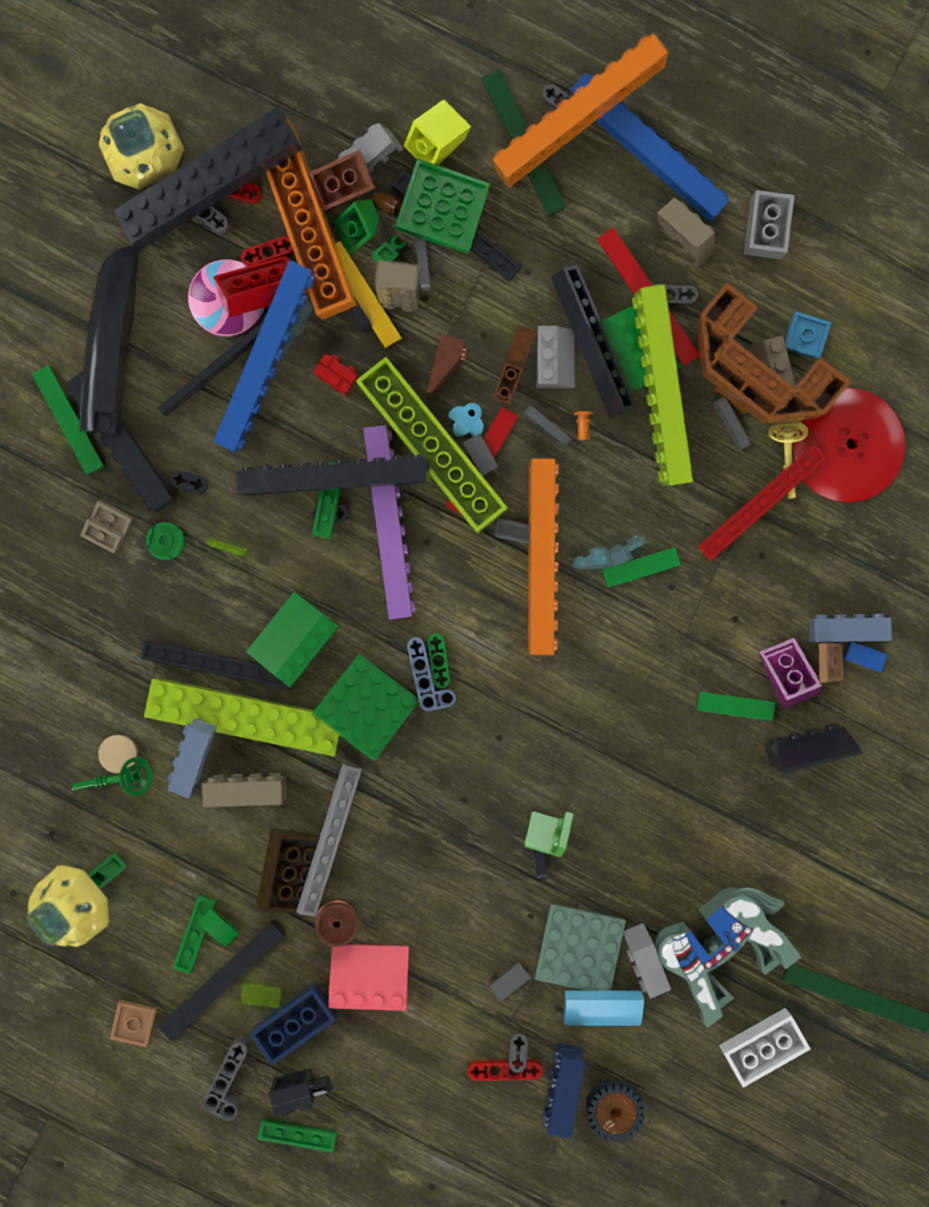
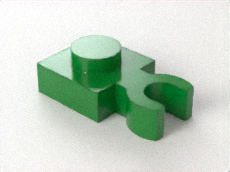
[371,235,406,263]

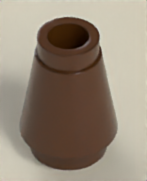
[371,191,401,216]

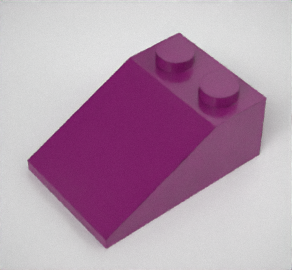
[759,638,822,709]

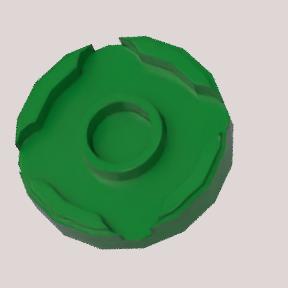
[146,522,185,560]

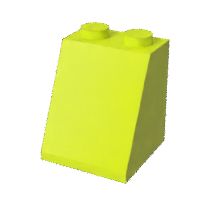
[404,100,471,165]

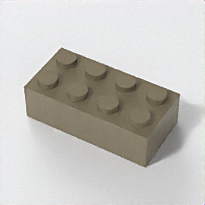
[375,261,420,312]
[202,773,287,807]

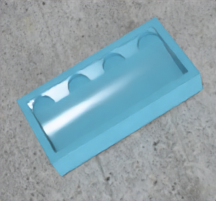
[564,991,644,1026]

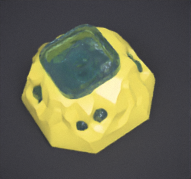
[99,103,184,190]
[27,865,109,947]

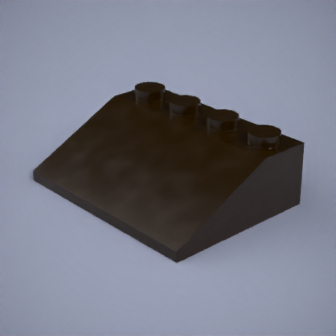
[257,829,320,913]

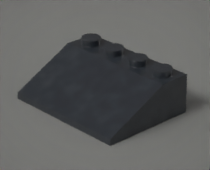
[765,723,863,773]

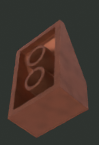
[308,150,375,211]
[427,335,467,399]

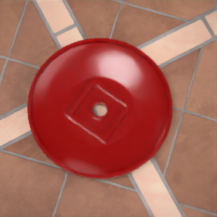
[792,388,905,502]

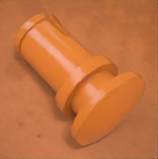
[574,411,593,440]

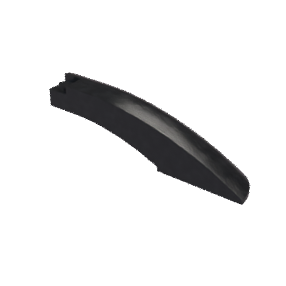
[79,246,138,435]

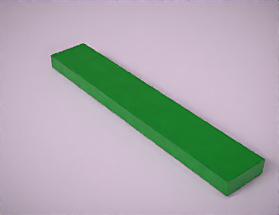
[32,365,105,475]

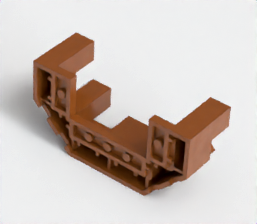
[695,283,851,425]

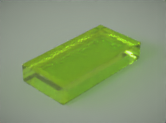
[206,537,248,557]
[241,982,282,1008]

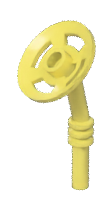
[768,422,808,499]

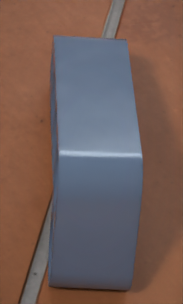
[407,637,456,711]

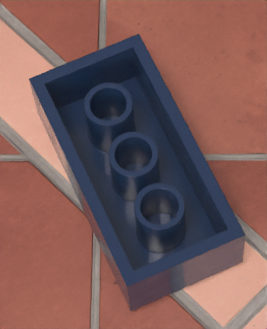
[249,982,338,1066]
[542,1043,585,1139]

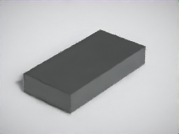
[463,434,498,477]
[494,518,531,544]
[489,961,531,1002]

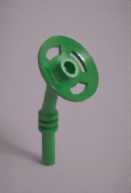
[72,757,153,796]

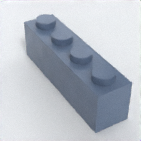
[809,614,892,642]
[167,718,217,799]

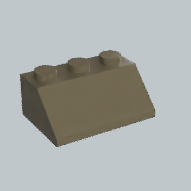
[745,336,796,388]

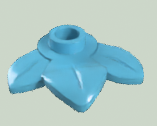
[448,403,484,437]

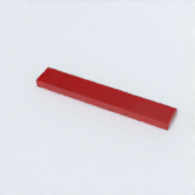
[445,407,518,516]

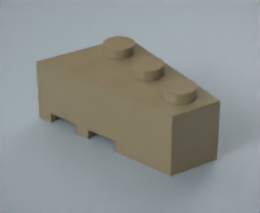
[657,198,715,268]

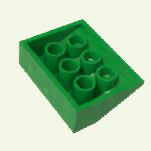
[246,592,339,687]

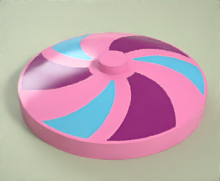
[188,259,265,337]

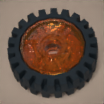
[586,1079,645,1142]

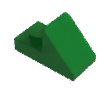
[88,853,127,890]

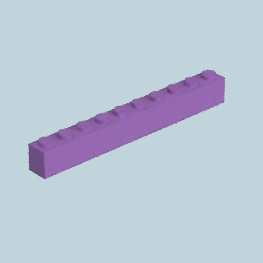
[363,425,416,619]

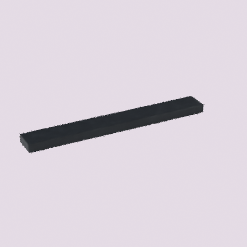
[392,170,522,283]
[158,321,264,417]
[141,640,292,690]
[158,921,285,1041]

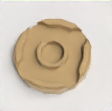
[98,735,138,773]

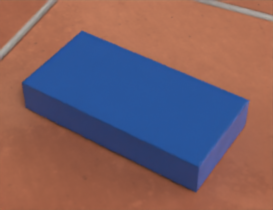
[844,641,887,672]

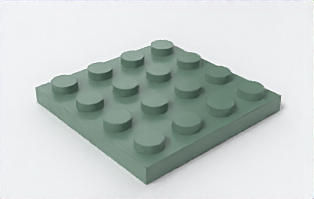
[534,903,626,991]

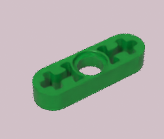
[427,633,450,689]

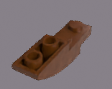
[492,325,536,405]

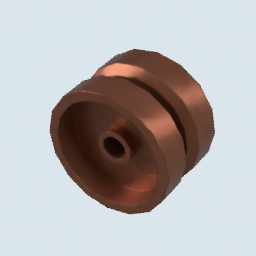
[315,898,358,947]

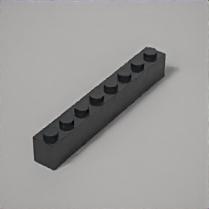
[551,265,637,419]
[66,371,176,512]

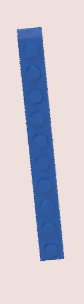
[569,73,730,223]
[213,261,316,452]

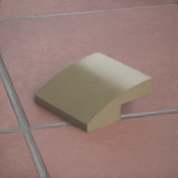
[80,500,134,553]

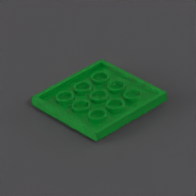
[395,158,490,254]
[602,306,692,392]
[312,654,419,761]

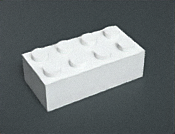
[719,1008,810,1087]

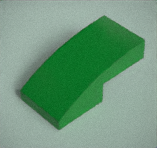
[197,907,240,947]

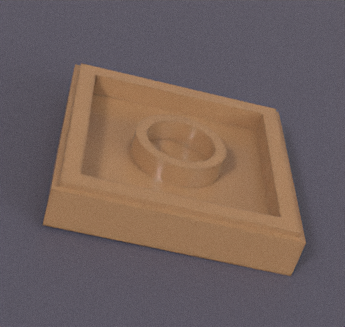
[819,642,843,683]
[110,999,158,1048]

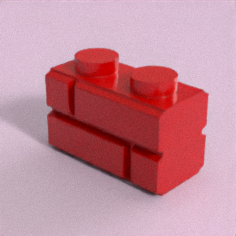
[313,354,359,397]

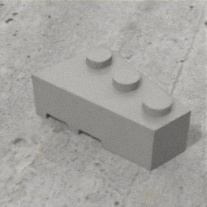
[338,123,403,173]
[623,923,671,999]

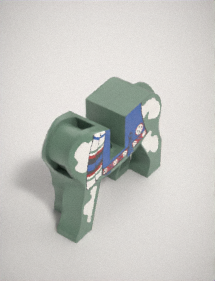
[655,887,801,1028]

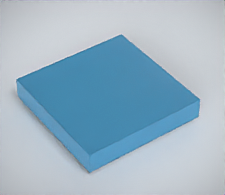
[785,311,831,360]

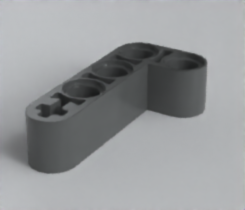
[203,1036,250,1121]

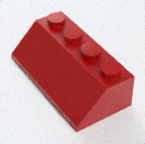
[213,256,289,318]

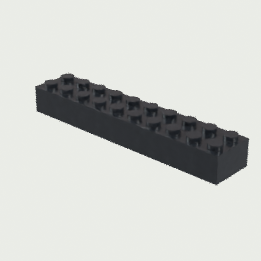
[114,107,303,250]

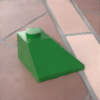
[333,200,379,256]

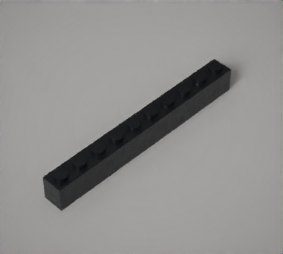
[236,454,431,496]

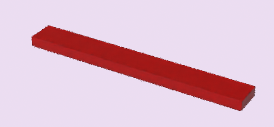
[597,227,699,367]
[698,444,828,561]

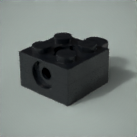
[269,1068,333,1116]

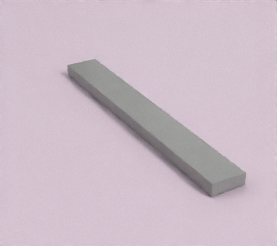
[296,764,362,917]

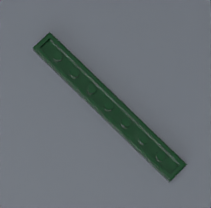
[482,70,566,217]
[782,963,929,1034]

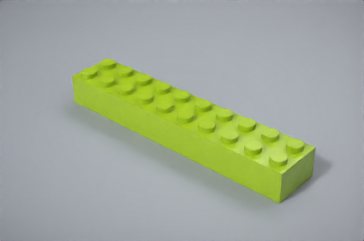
[632,285,693,486]
[356,357,507,534]
[144,678,340,756]

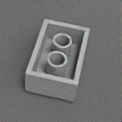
[744,190,794,259]

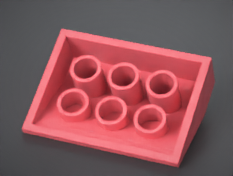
[329,944,409,1011]

